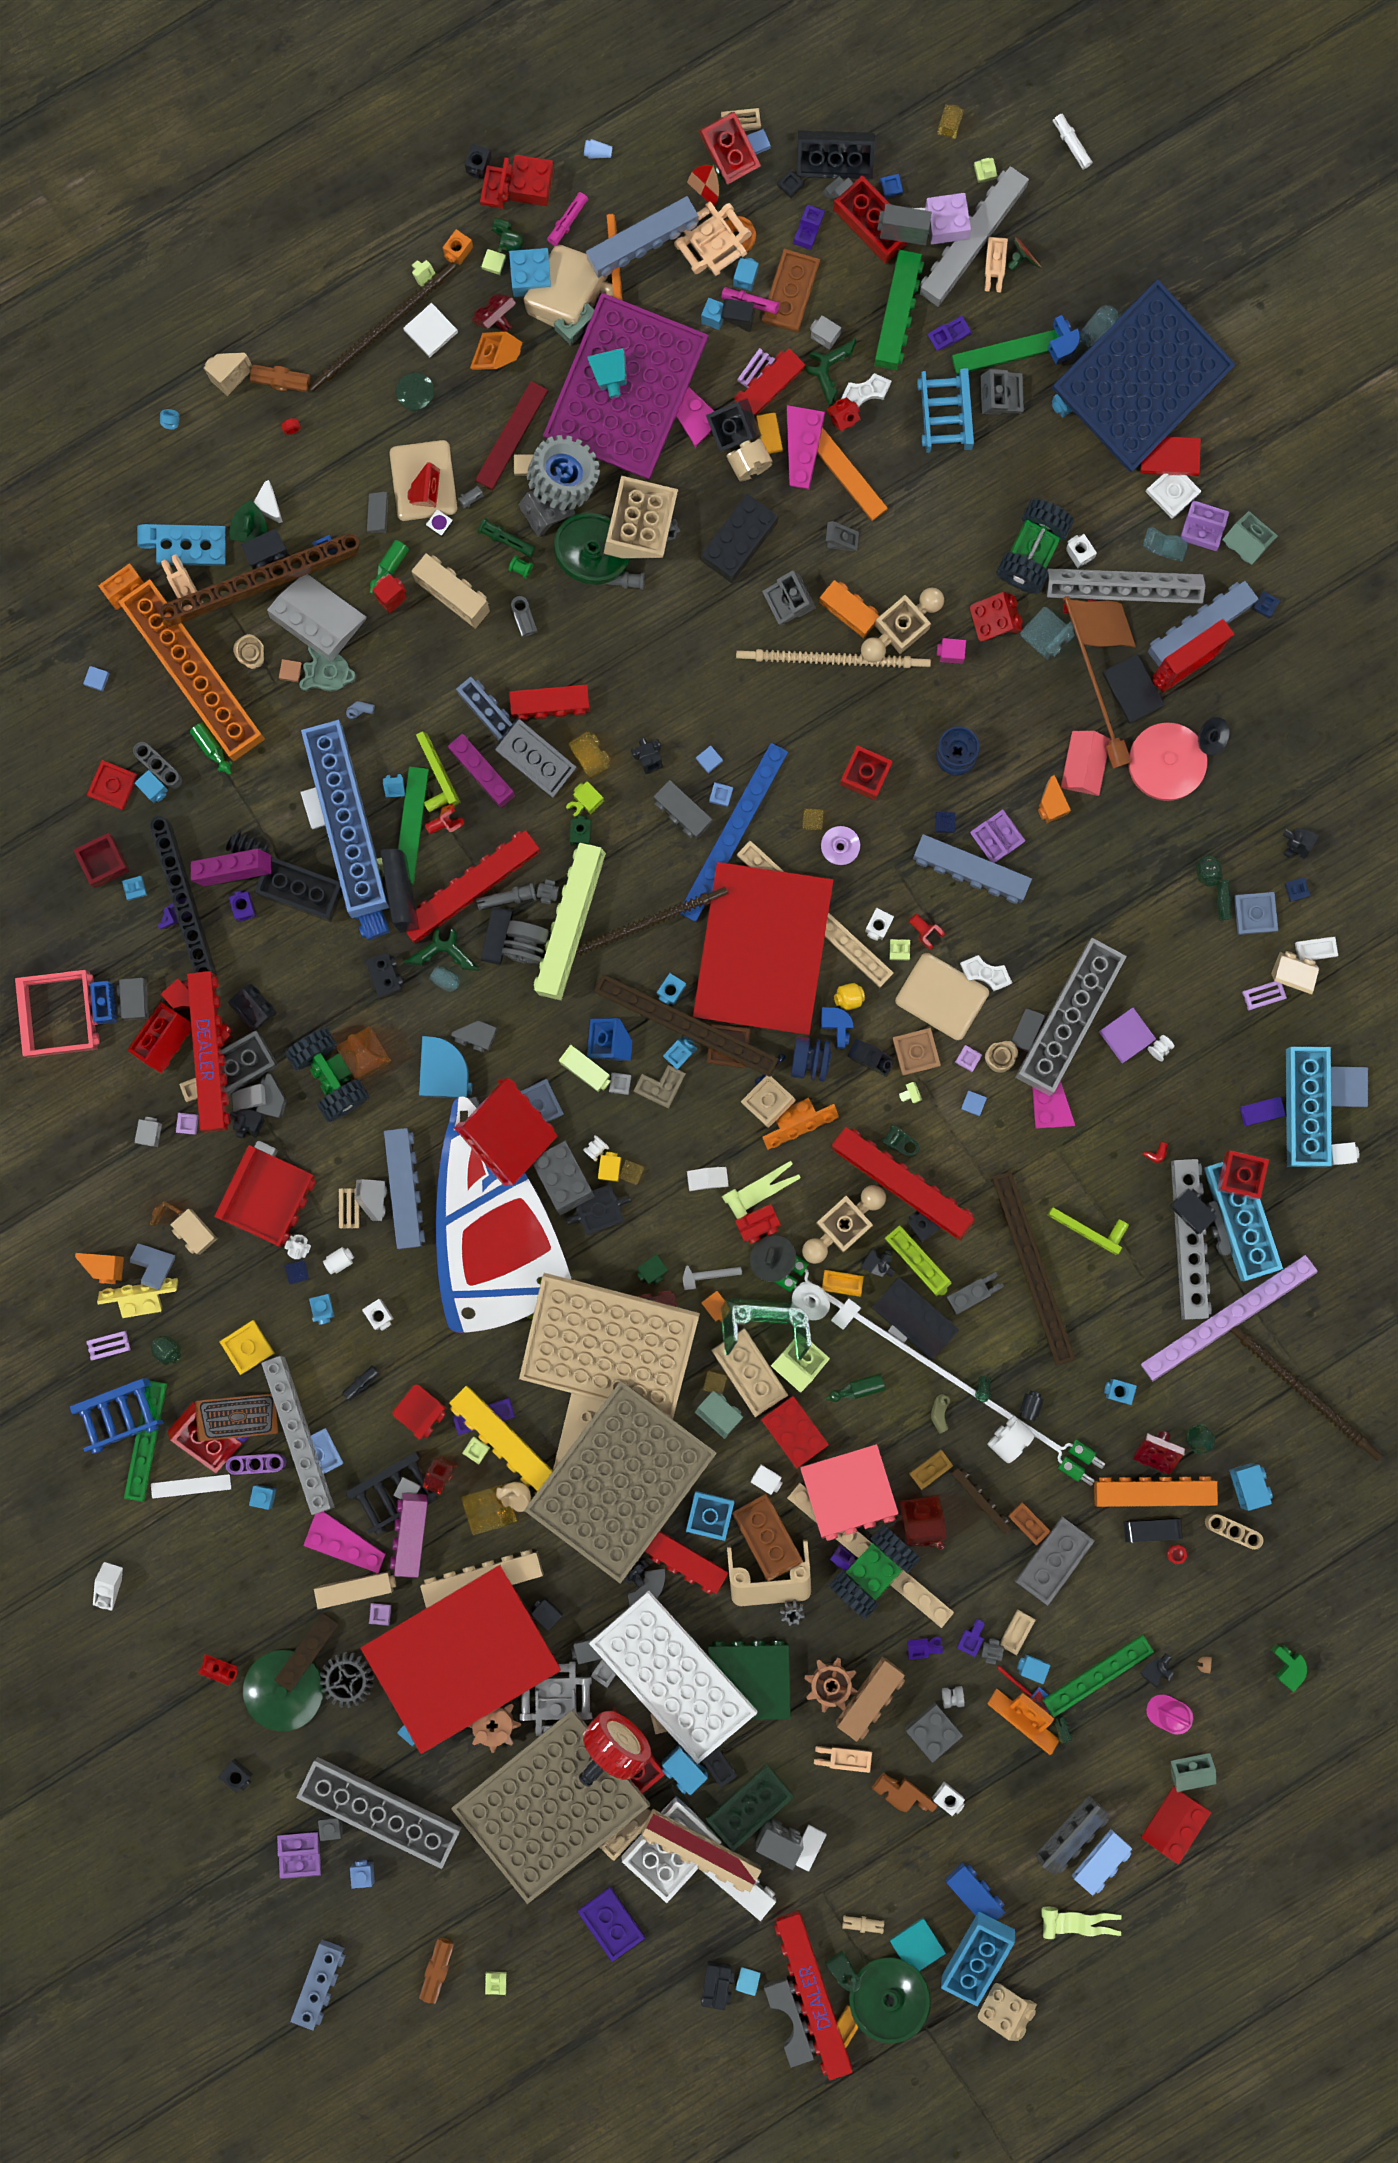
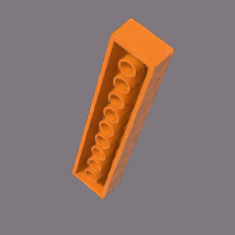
[118,579,265,762]

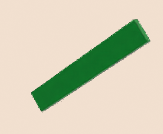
[951,330,1059,376]
[398,767,429,885]
[124,1380,167,1502]
[1042,1634,1154,1718]

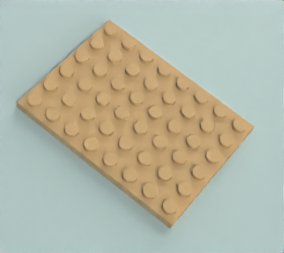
[519,1273,700,1420]

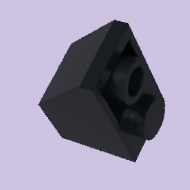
[847,1039,895,1077]

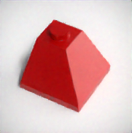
[407,462,441,508]

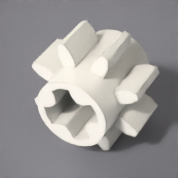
[284,1235,311,1259]

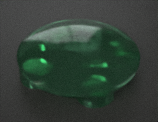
[396,372,434,411]

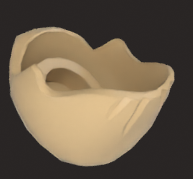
[233,634,264,669]
[985,1041,1018,1073]
[496,1482,531,1512]

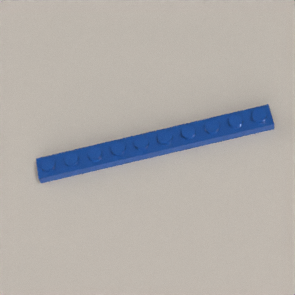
[680,743,788,923]

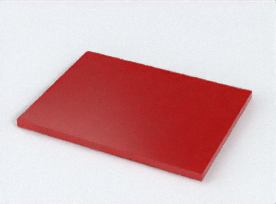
[693,862,833,1035]
[360,1564,561,1754]

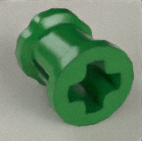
[508,555,533,579]

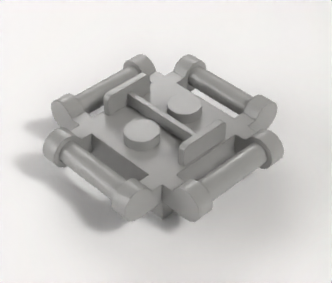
[520,1662,592,1736]

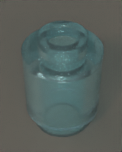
[430,966,460,993]

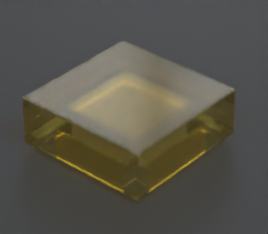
[802,808,824,830]
[619,1160,645,1185]
[703,1371,727,1395]

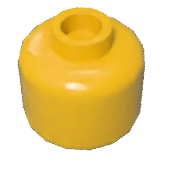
[834,983,865,1011]

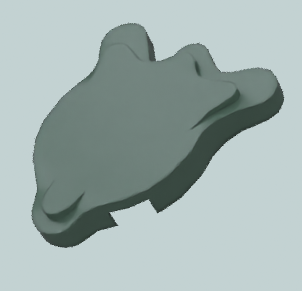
[299,646,356,692]

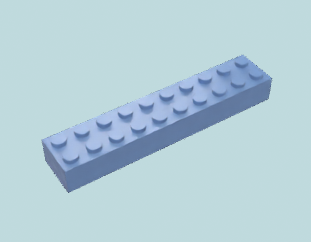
[301,720,390,918]

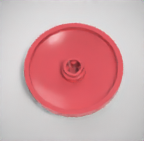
[1128,723,1207,801]

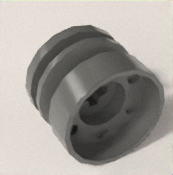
[501,921,549,964]

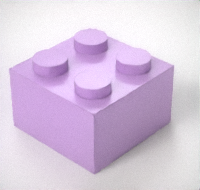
[925,193,971,244]

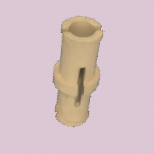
[842,1915,884,1934]

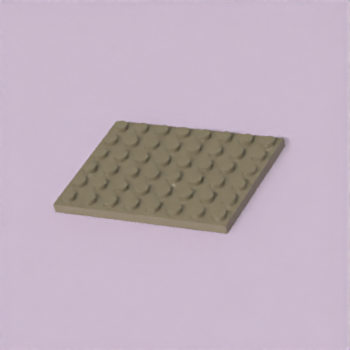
[524,1381,716,1584]
[451,1709,650,1904]

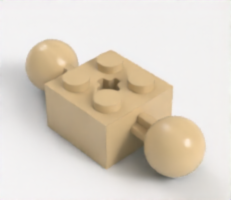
[861,588,944,663]
[802,1185,886,1264]

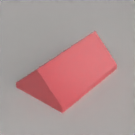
[1061,731,1110,796]

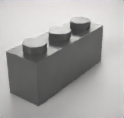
[654,780,712,840]

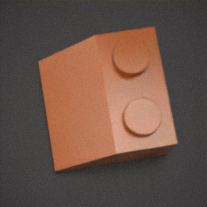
[75,1253,124,1284]

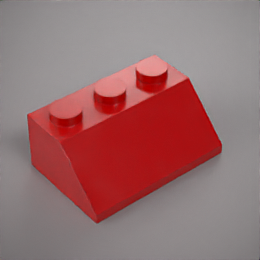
[127,1002,192,1073]
[1141,1786,1211,1865]

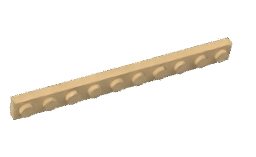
[737,841,893,988]
[787,1483,954,1628]

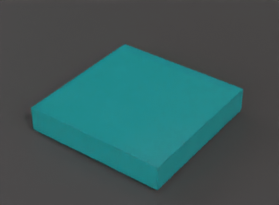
[889,1918,946,1971]

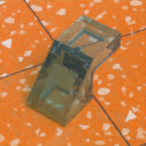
[1143,528,1188,561]

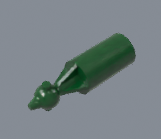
[825,1373,885,1402]

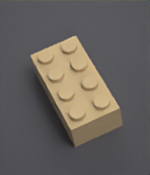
[411,554,490,629]

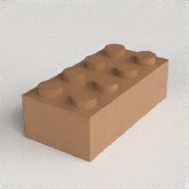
[836,1656,905,1742]

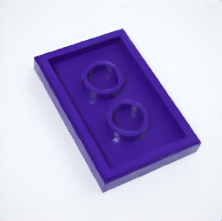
[577,1886,645,1962]

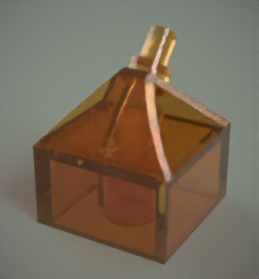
[336,1026,392,1081]

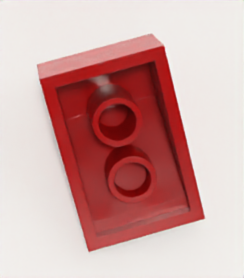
[698,112,761,184]
[167,1402,242,1473]

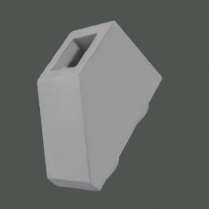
[355,1179,387,1221]

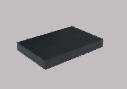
[1102,655,1164,724]

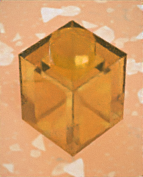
[937,104,964,139]

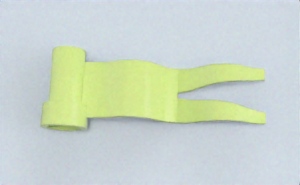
[722,1161,801,1219]
[1042,1907,1122,1939]

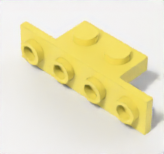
[97,1278,178,1318]

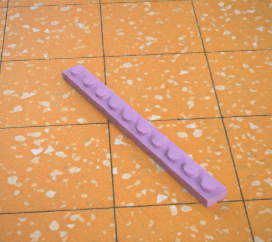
[1141,1255,1317,1382]

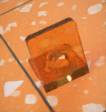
[149,1201,184,1226]

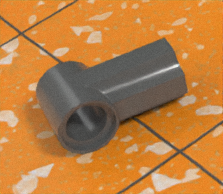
[511,596,538,637]

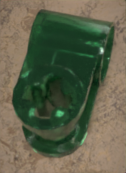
[881,1124,919,1158]
[825,1950,861,1992]

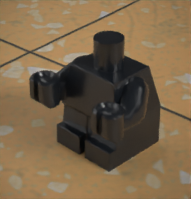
[631,739,663,774]
[1282,828,1319,859]
[230,1109,265,1138]
[861,1246,895,1277]
[623,1559,649,1588]
[1141,1653,1174,1688]

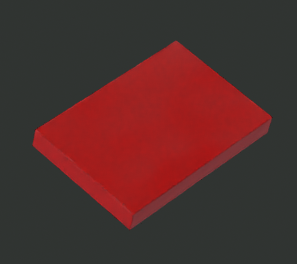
[1140,437,1201,476]

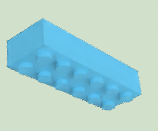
[1286,1047,1332,1167]
[1203,1162,1283,1281]

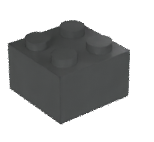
[905,1702,963,1763]

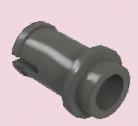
[458,486,484,508]

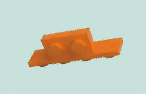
[762,1098,839,1150]
[987,1689,1060,1755]

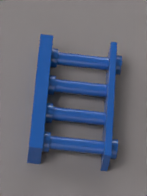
[70,1379,164,1454]

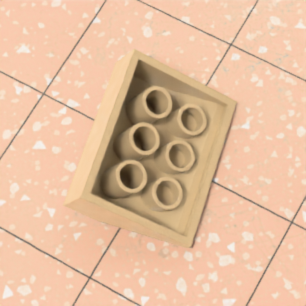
[604,476,678,558]

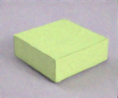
[481,249,506,275]
[462,1437,490,1464]

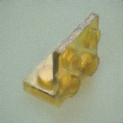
[461,1483,517,1535]

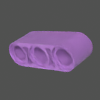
[226,1453,287,1475]

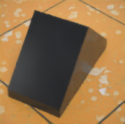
[721,299,755,332]

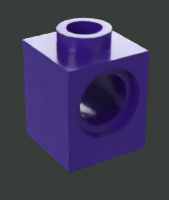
[229,890,257,922]

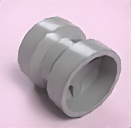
[942,1686,964,1709]

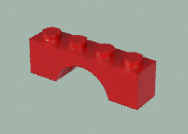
[161,979,234,1049]

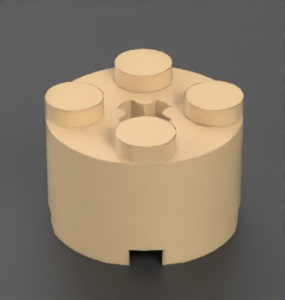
[727,439,773,481]

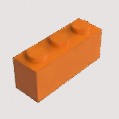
[819,580,880,638]

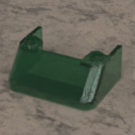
[721,1298,811,1360]

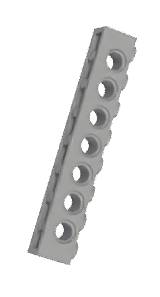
[1046,569,1205,603]
[1171,1159,1212,1320]
[261,1356,335,1515]

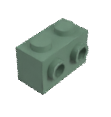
[554,303,594,345]
[695,1391,743,1439]
[1171,1753,1216,1792]

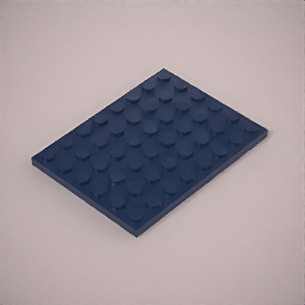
[1051,279,1235,472]

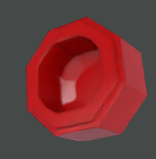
[281,418,301,435]
[1167,1544,1187,1565]

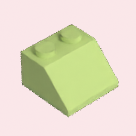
[771,1332,830,1392]

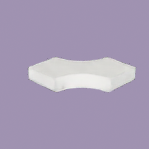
[841,373,892,407]
[960,955,1012,991]

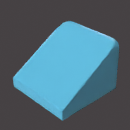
[736,1967,761,1996]

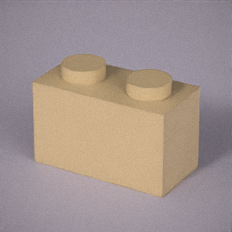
[170,1209,218,1255]

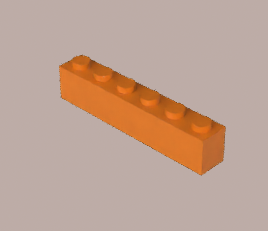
[1094,1476,1218,1507]

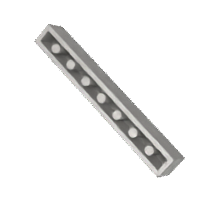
[919,166,1029,307]

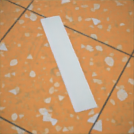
[151,1474,231,1498]

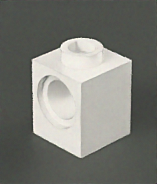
[1066,534,1097,568]
[865,908,894,941]
[1331,1142,1359,1165]
[362,1299,394,1331]
[751,1464,782,1495]
[932,1782,965,1816]

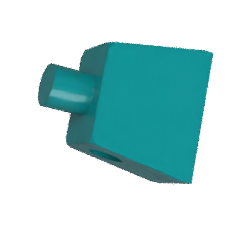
[587,348,627,398]

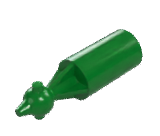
[369,540,409,594]
[190,722,232,775]

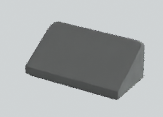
[367,492,389,533]
[1011,1009,1045,1052]

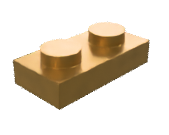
[909,1450,953,1490]

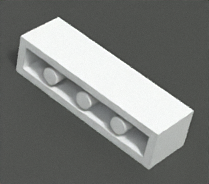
[704,1871,776,1921]

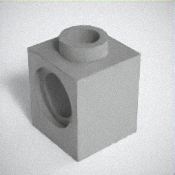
[810,316,841,350]
[135,1117,162,1147]

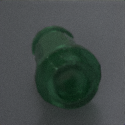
[975,1376,991,1402]
[1053,1716,1073,1744]

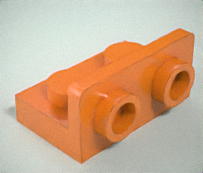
[98,563,144,610]

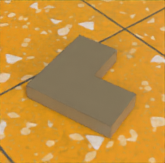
[633,1065,686,1109]

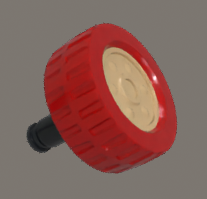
[579,1711,651,1787]

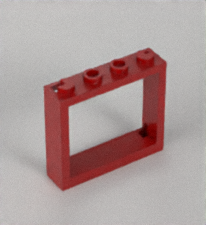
[1152,619,1235,693]

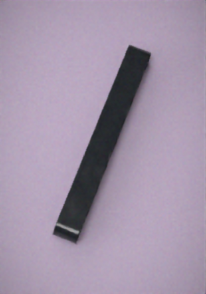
[150,816,217,976]

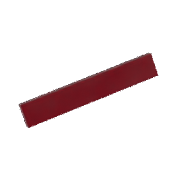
[475,381,548,491]

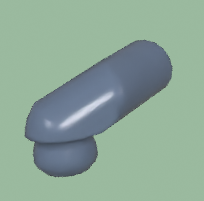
[346,701,375,719]

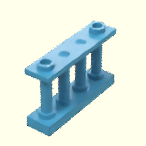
[917,368,974,453]

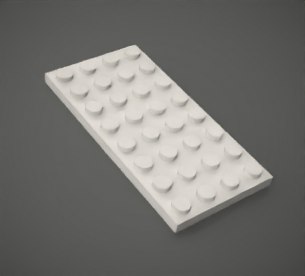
[589,1591,757,1764]

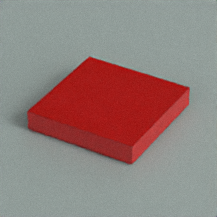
[87,760,139,811]

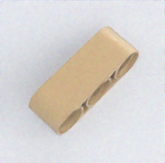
[1205,1513,1263,1549]

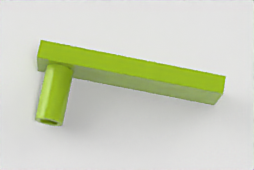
[416,731,461,812]
[1047,1208,1129,1255]
[885,1225,952,1296]

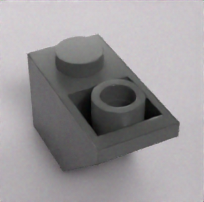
[451,1021,498,1053]
[255,1074,287,1119]

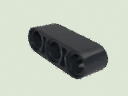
[481,906,513,965]
[1124,1518,1183,1542]

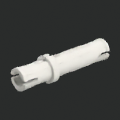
[1053,114,1093,170]

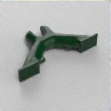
[804,338,856,407]
[404,927,479,971]

